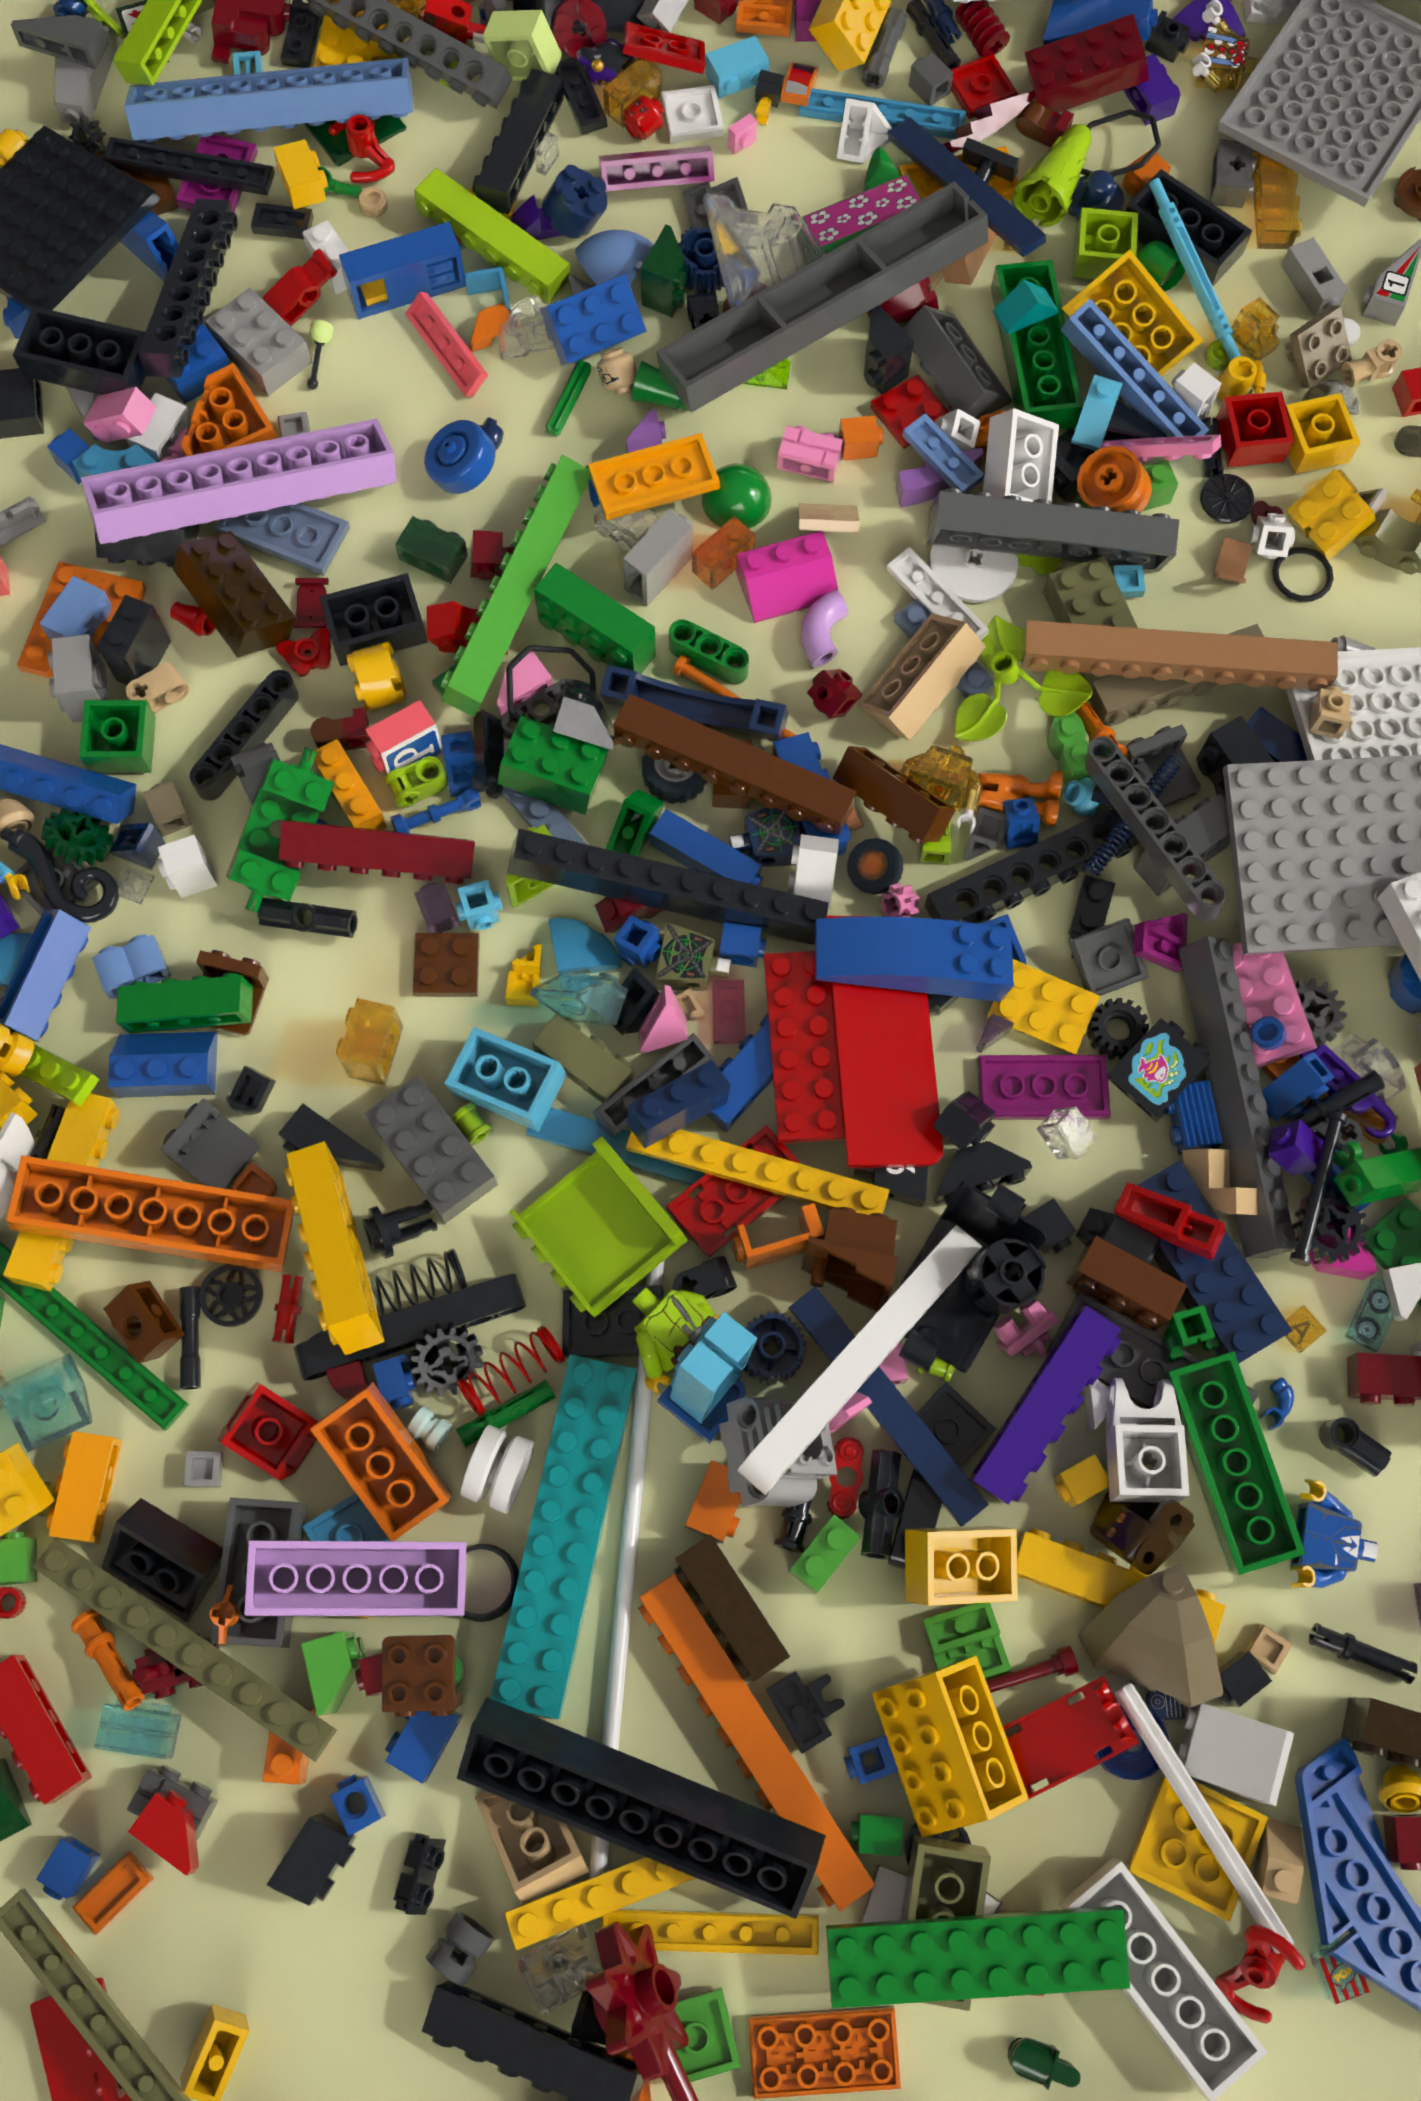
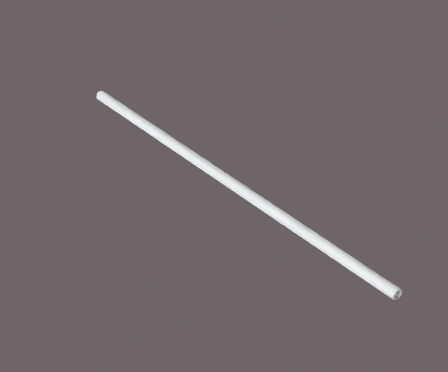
[588,1260,665,1879]

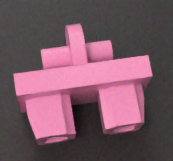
[993,1299,1060,1358]

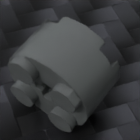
[230,742,281,805]

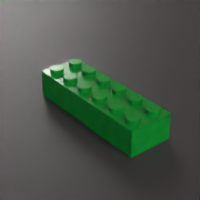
[991,260,1083,429]
[1162,1351,1306,1575]

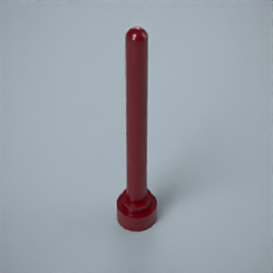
[985,1645,1079,1693]

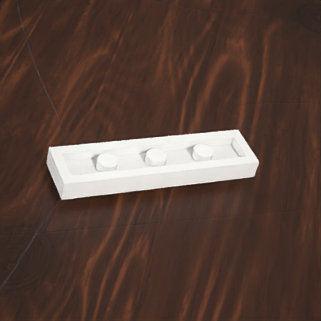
[887,547,989,640]

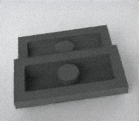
[683,177,755,236]

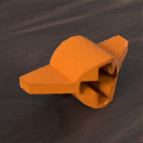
[209,1585,240,1644]

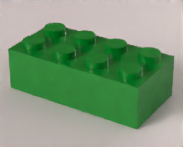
[534,563,656,674]

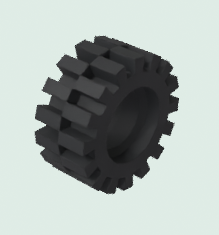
[1087,998,1149,1060]

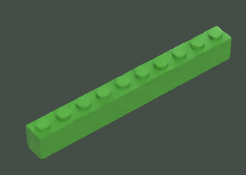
[440,455,591,717]

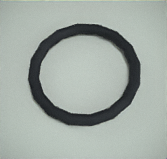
[1272,547,1334,602]

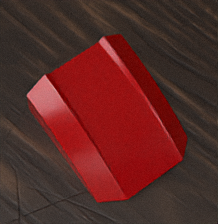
[217,1382,317,1481]

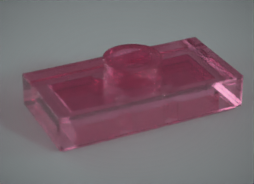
[712,980,746,1044]

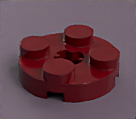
[551,0,607,58]

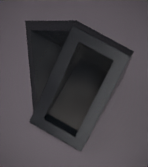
[601,968,660,1035]

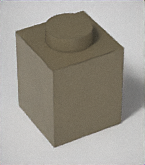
[143,781,192,836]

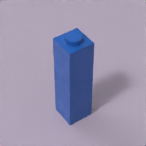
[649,809,763,886]

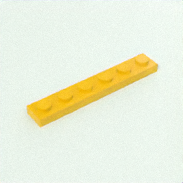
[504,1856,695,1951]

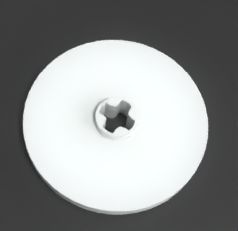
[929,545,1019,603]

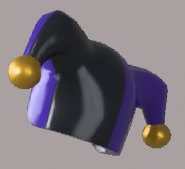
[577,38,634,86]

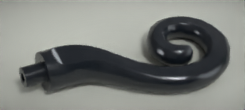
[1,828,119,923]

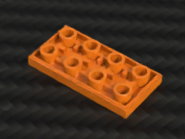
[748,2006,901,2099]

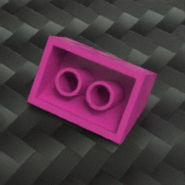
[736,531,838,623]

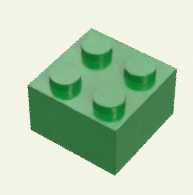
[79,700,156,773]

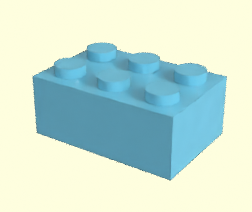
[444,1027,567,1132]

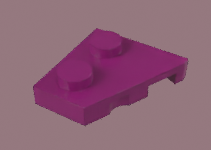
[1133,913,1188,973]

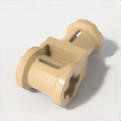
[1340,339,1402,388]

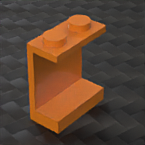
[732,1203,825,1271]

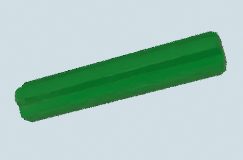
[545,360,591,437]

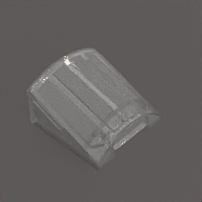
[703,193,826,309]

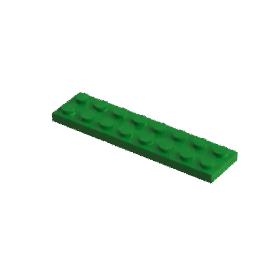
[826,1906,1130,2008]

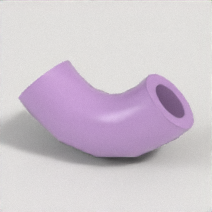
[801,590,848,668]

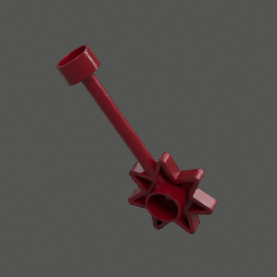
[585,1922,699,2101]

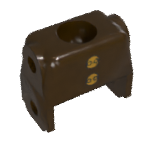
[1090,1490,1195,1575]

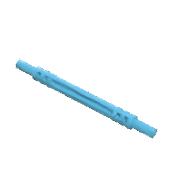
[1149,178,1241,361]

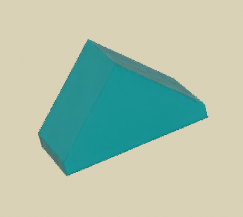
[993,280,1059,335]

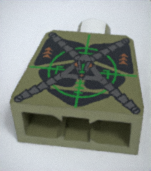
[655,923,732,991]

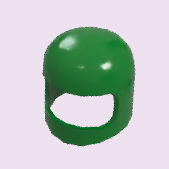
[1136,240,1185,292]

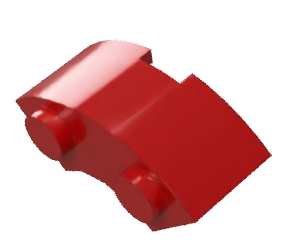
[427,600,508,655]

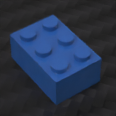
[539,274,647,365]

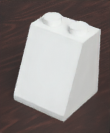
[1174,1703,1294,1806]

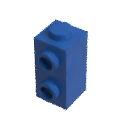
[1262,1052,1335,1122]

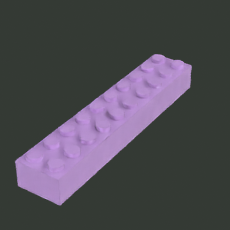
[81,419,397,544]

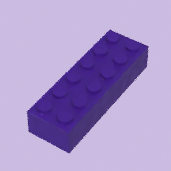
[968,1305,1122,1505]

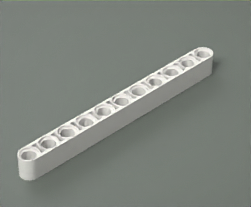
[737,1225,982,1495]

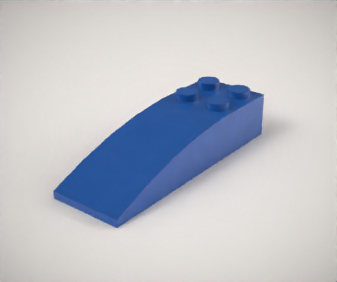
[815,917,1014,1002]

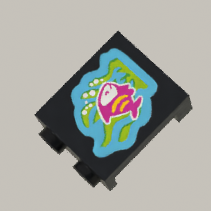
[1107,1018,1211,1123]

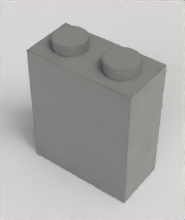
[623,509,693,606]

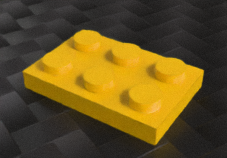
[986,959,1100,1055]

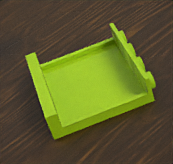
[509,1136,688,1318]

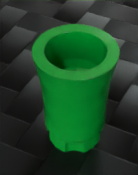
[631,361,689,411]

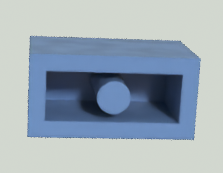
[39,576,112,639]

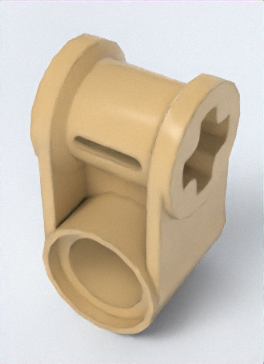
[126,662,190,715]

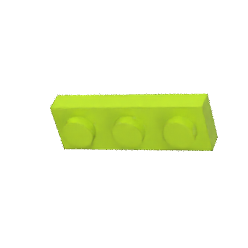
[20,1044,100,1107]

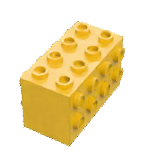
[872,1655,1029,1838]

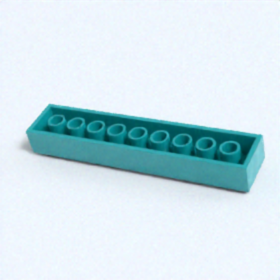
[490,1354,637,1720]

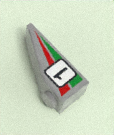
[1362,239,1421,326]

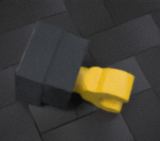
[755,69,785,125]

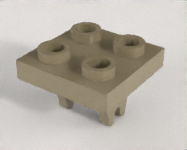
[1285,305,1352,389]

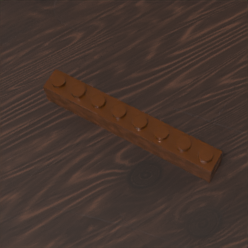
[613,694,857,836]

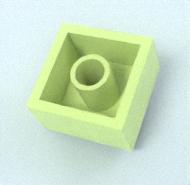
[482,10,562,81]

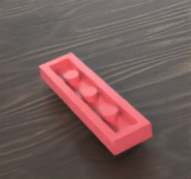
[405,292,488,397]

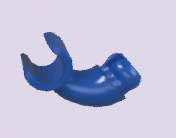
[1259,1377,1295,1430]

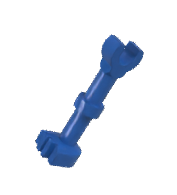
[390,788,481,833]

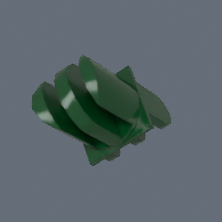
[1007,2037,1081,2090]

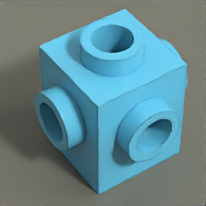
[455,880,503,930]

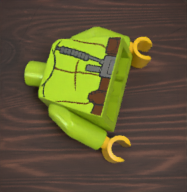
[632,1287,721,1394]

